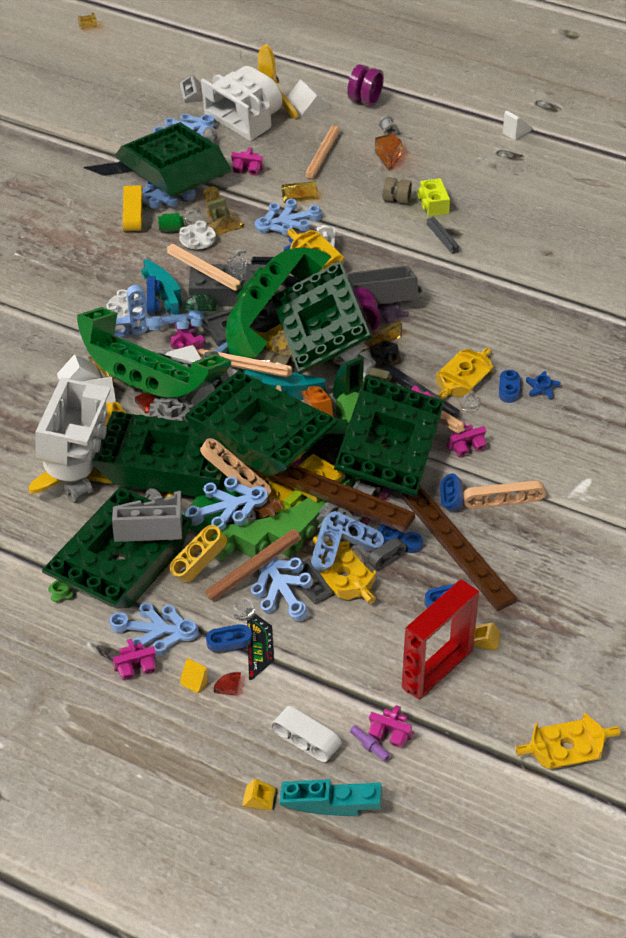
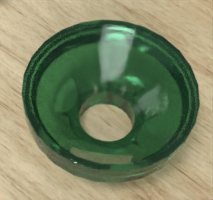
[183,293,218,311]

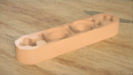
[200,438,271,496]
[463,481,546,508]

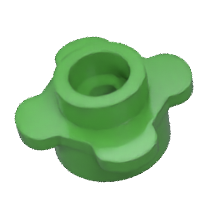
[48,580,73,602]

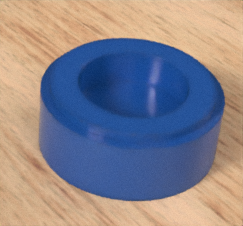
[401,532,423,553]

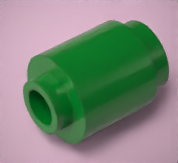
[158,213,184,232]

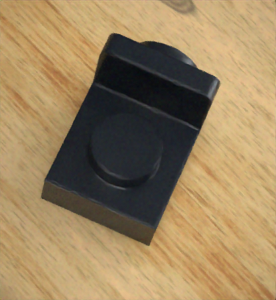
[369,340,401,366]

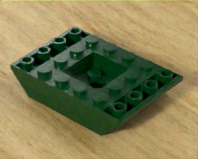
[115,122,231,197]
[272,261,374,374]
[185,370,338,477]
[334,375,445,497]
[92,411,226,497]
[42,486,192,608]

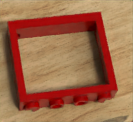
[401,579,479,700]

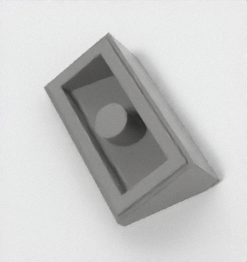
[180,75,203,103]

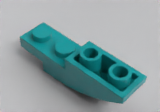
[141,259,182,314]
[244,370,326,400]
[279,779,383,816]

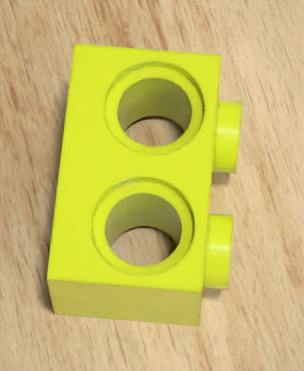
[417,178,450,217]

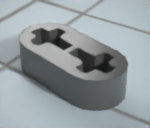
[368,538,406,570]

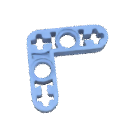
[114,285,148,338]
[311,511,384,572]

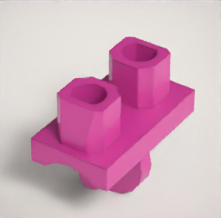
[231,147,264,176]
[170,323,205,350]
[446,421,487,457]
[113,639,156,680]
[368,705,414,749]

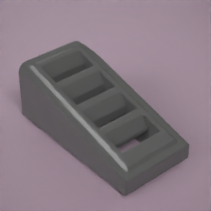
[288,559,333,604]

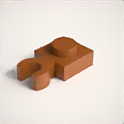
[253,498,284,518]

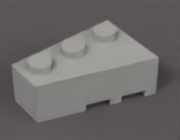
[112,491,182,542]

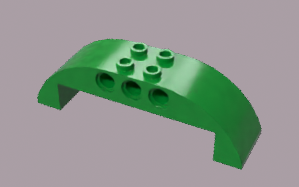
[226,247,331,372]
[77,307,231,398]

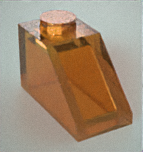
[375,133,402,171]

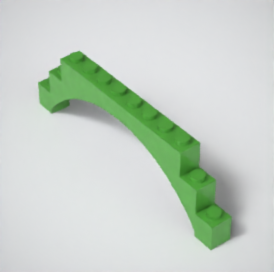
[201,392,387,562]

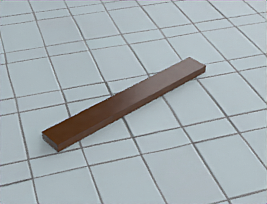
[255,464,415,532]
[402,485,517,612]

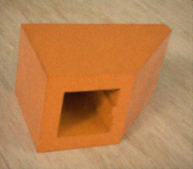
[302,386,333,416]

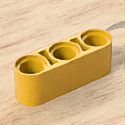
[122,185,143,231]
[170,525,227,583]

